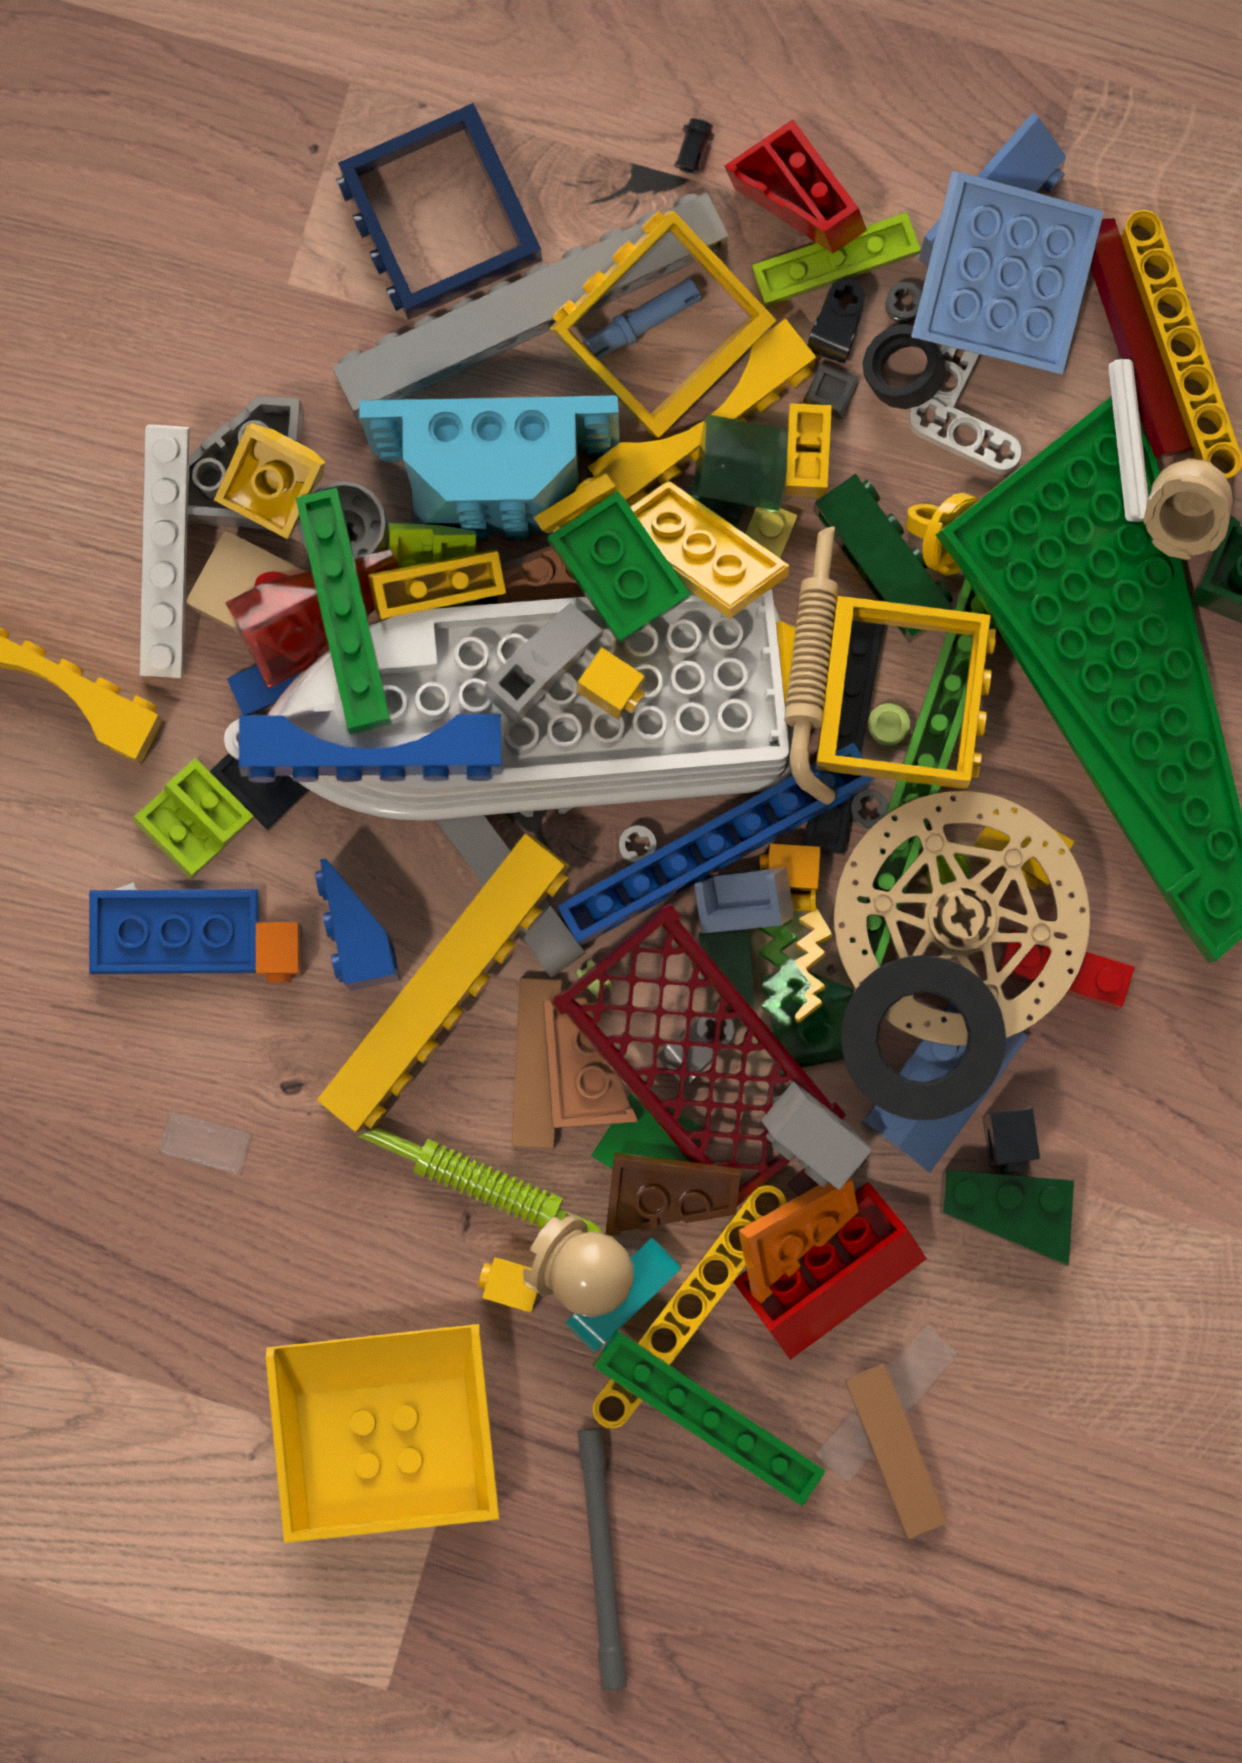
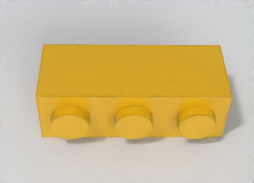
[368,549,506,619]

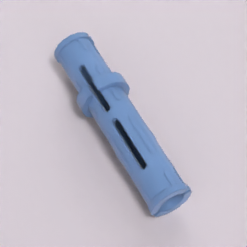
[582,277,702,360]

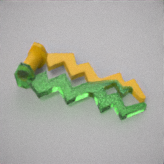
[757,890,832,1026]

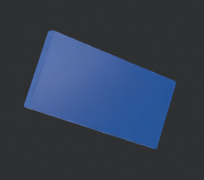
[89,889,259,975]

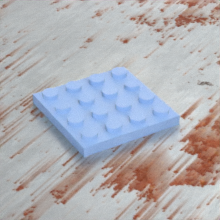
[911,171,1104,375]

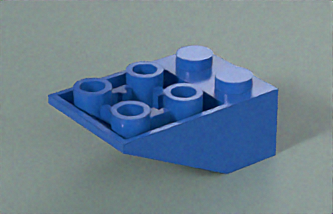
[315,858,401,991]

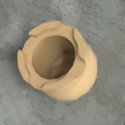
[1143,458,1233,560]
[523,1212,634,1318]

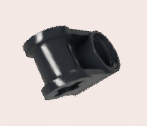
[807,279,865,364]

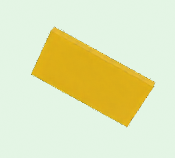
[630,480,789,619]

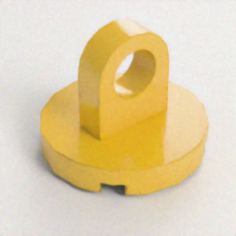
[905,492,979,576]

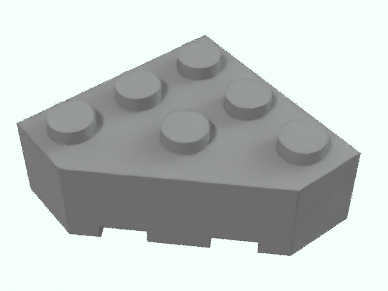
[188,396,305,532]

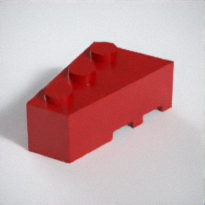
[724,119,867,254]

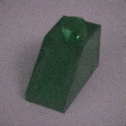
[692,929,754,1010]

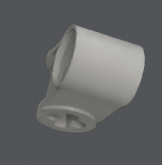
[657,1011,735,1087]

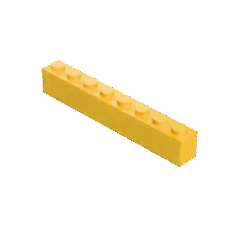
[317,834,570,1132]

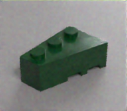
[939,1170,1074,1266]

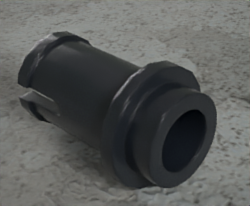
[674,118,715,175]

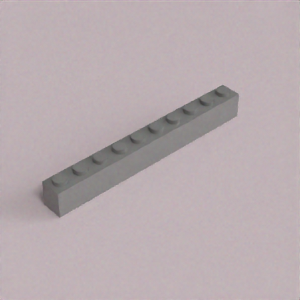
[332,192,728,420]

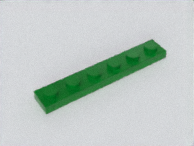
[296,487,392,735]
[592,1329,826,1507]

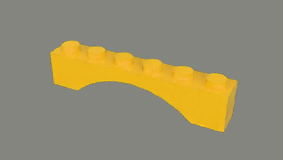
[587,319,816,507]
[0,627,164,765]

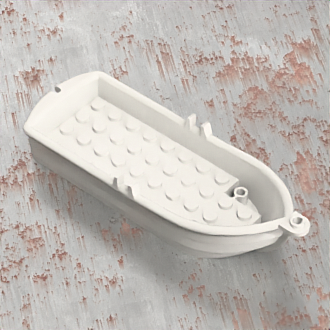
[224,589,794,821]

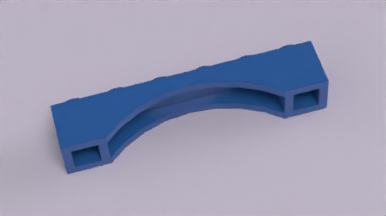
[239,714,501,783]

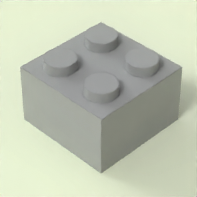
[761,1081,872,1190]

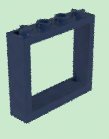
[336,103,543,320]

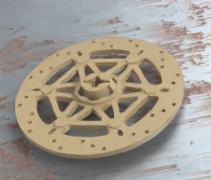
[834,791,1090,1046]

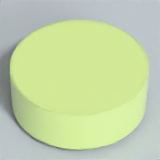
[867,703,910,747]

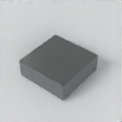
[803,362,858,419]

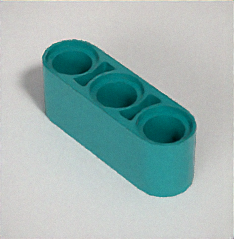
[565,1237,682,1353]

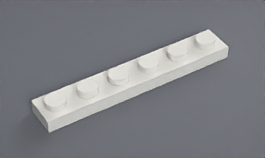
[140,424,190,678]

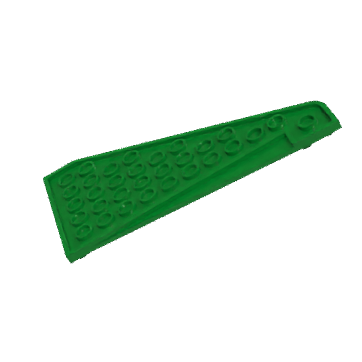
[935,395,1242,963]

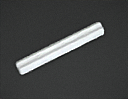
[1108,359,1149,522]

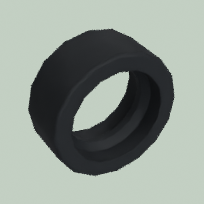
[862,324,946,409]

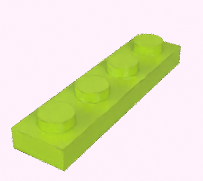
[751,212,921,307]

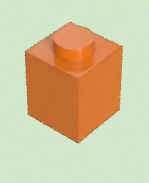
[256,922,302,984]

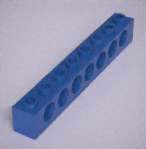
[557,742,874,946]

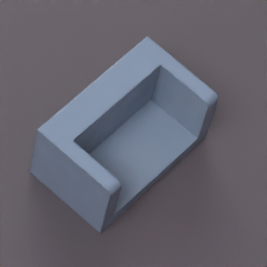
[694,867,795,933]

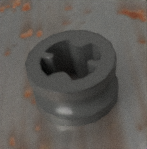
[885,282,922,323]
[851,790,888,829]

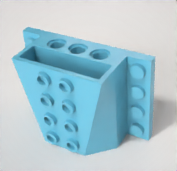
[359,396,620,541]

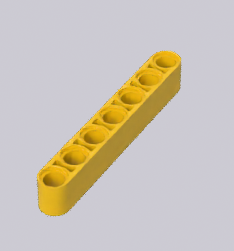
[1121,210,1242,483]
[593,1186,787,1428]

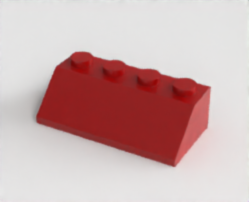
[733,1182,927,1360]

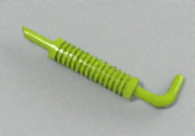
[357,1127,603,1233]

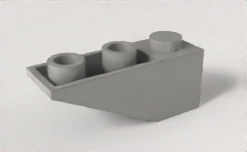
[485,602,603,724]

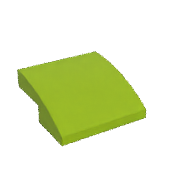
[388,523,476,609]
[133,758,254,880]

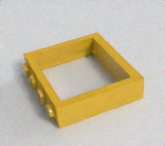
[550,211,777,438]
[815,596,996,789]

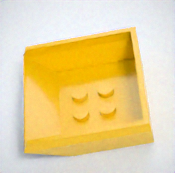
[265,1324,500,1543]

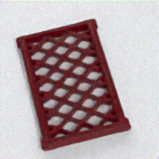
[551,903,846,1207]

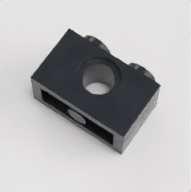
[982,1108,1040,1174]

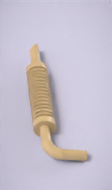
[784,527,839,805]

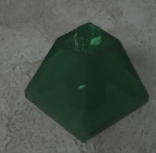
[762,970,853,1071]

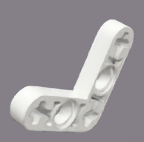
[908,345,1022,474]

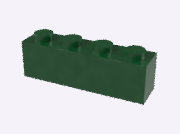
[813,474,953,644]

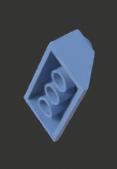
[919,113,1066,267]
[862,1002,1028,1173]

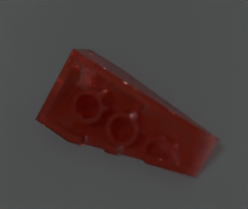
[225,549,399,689]

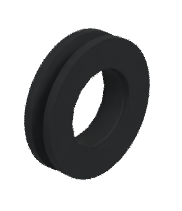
[841,955,1006,1120]

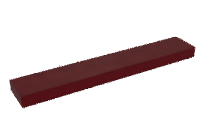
[1090,218,1193,458]

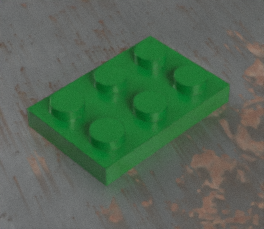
[547,490,691,644]

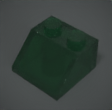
[690,414,788,512]

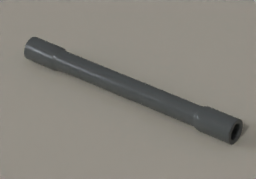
[578,1428,627,1690]

